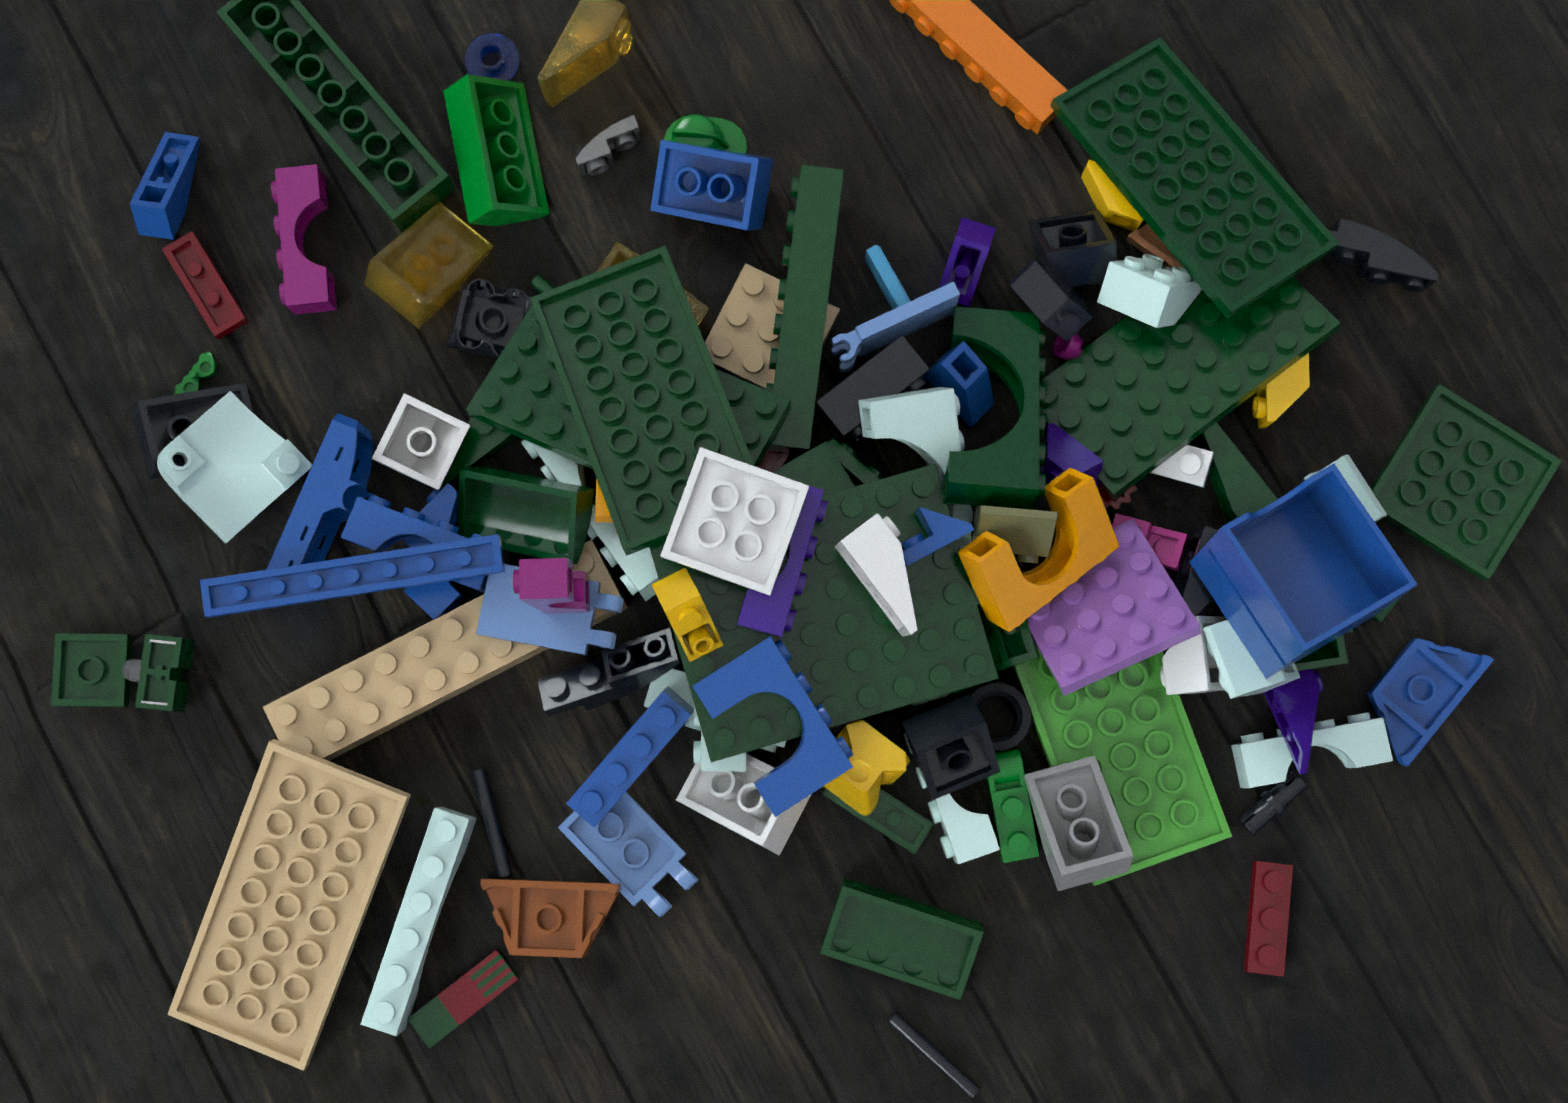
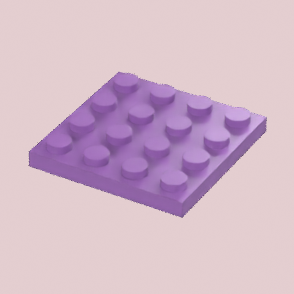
[1021,519,1201,696]

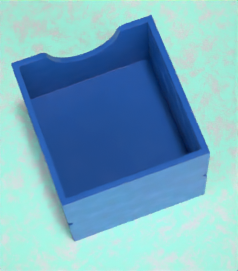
[1190,464,1418,679]

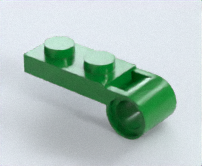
[985,748,1039,863]

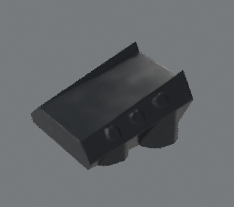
[446,278,534,358]

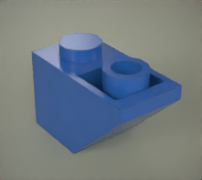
[926,341,995,427]

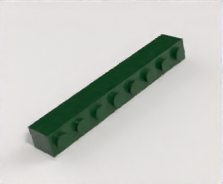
[766,164,844,455]

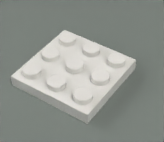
[660,447,809,596]

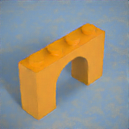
[958,467,1120,632]

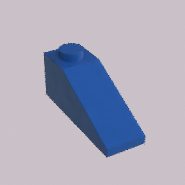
[130,132,200,240]

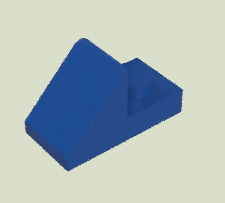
[901,508,974,566]

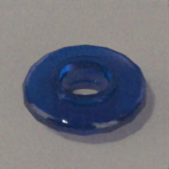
[465,34,519,81]

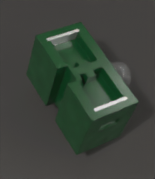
[122,634,195,712]

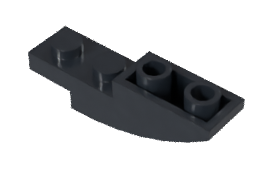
[1326,218,1439,292]
[537,628,680,716]

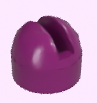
[1053,334,1084,360]

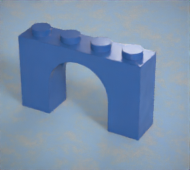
[692,637,854,817]

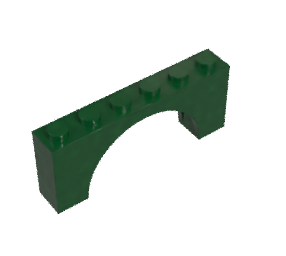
[944,306,1046,510]

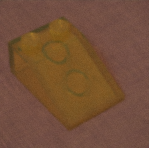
[537,0,633,107]
[364,202,493,329]

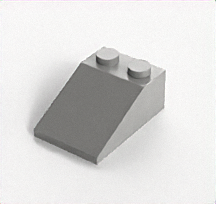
[1024,756,1133,891]

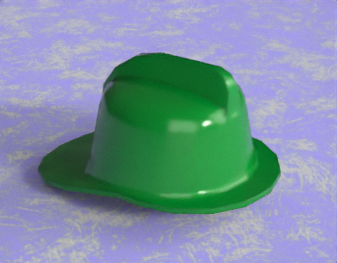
[664,114,747,154]

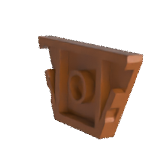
[481,878,621,958]

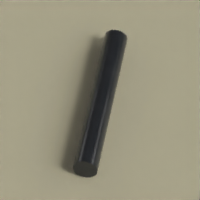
[471,768,513,878]
[887,1012,980,1099]

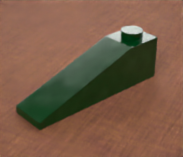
[1195,422,1278,524]

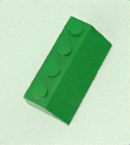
[443,74,549,226]

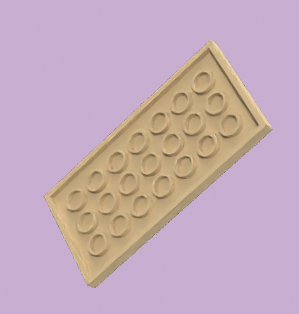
[167,739,411,1071]

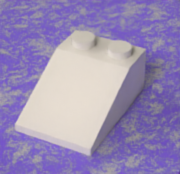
[834,513,917,637]
[676,754,811,856]

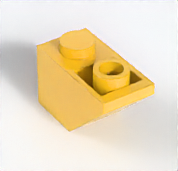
[1081,160,1143,231]
[1252,353,1310,428]
[651,568,724,662]

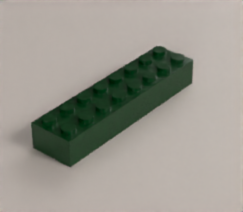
[217,0,456,233]

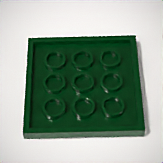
[1371,384,1562,581]

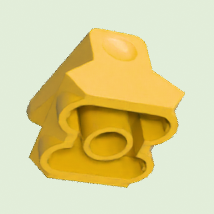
[824,719,910,816]

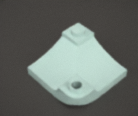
[157,391,312,543]

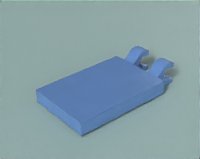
[831,282,960,372]
[476,564,624,655]
[558,791,698,917]

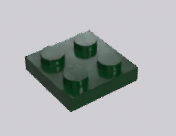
[51,633,133,707]

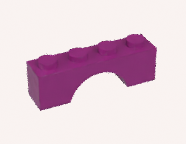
[271,164,337,315]
[513,558,590,614]

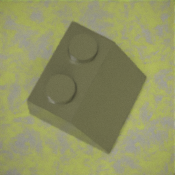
[972,505,1057,564]

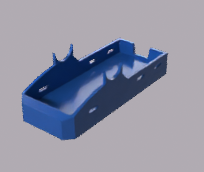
[266,413,377,570]

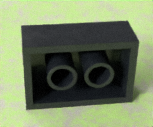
[815,335,930,447]

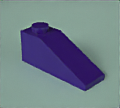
[1263,669,1323,775]

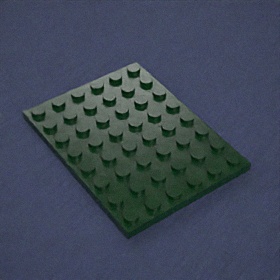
[650,464,998,762]

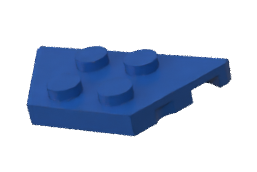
[1367,638,1494,766]

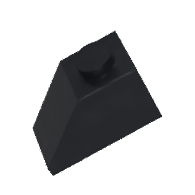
[1009,258,1092,341]

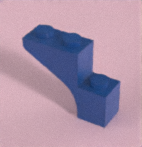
[403,483,466,620]

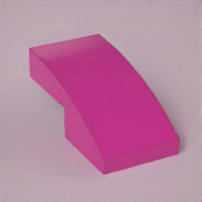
[1112,514,1189,571]

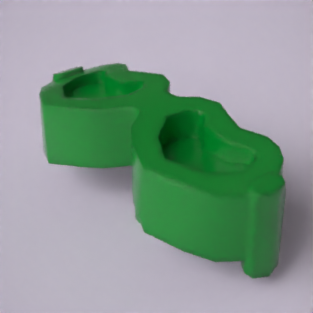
[174,352,217,394]

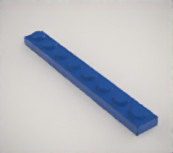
[200,534,505,618]

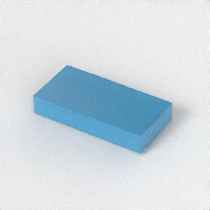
[865,244,910,310]

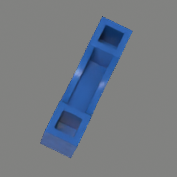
[341,494,488,593]
[566,686,694,828]

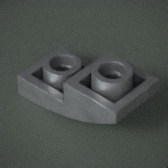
[576,115,641,176]

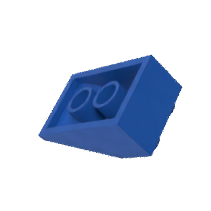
[650,140,774,230]

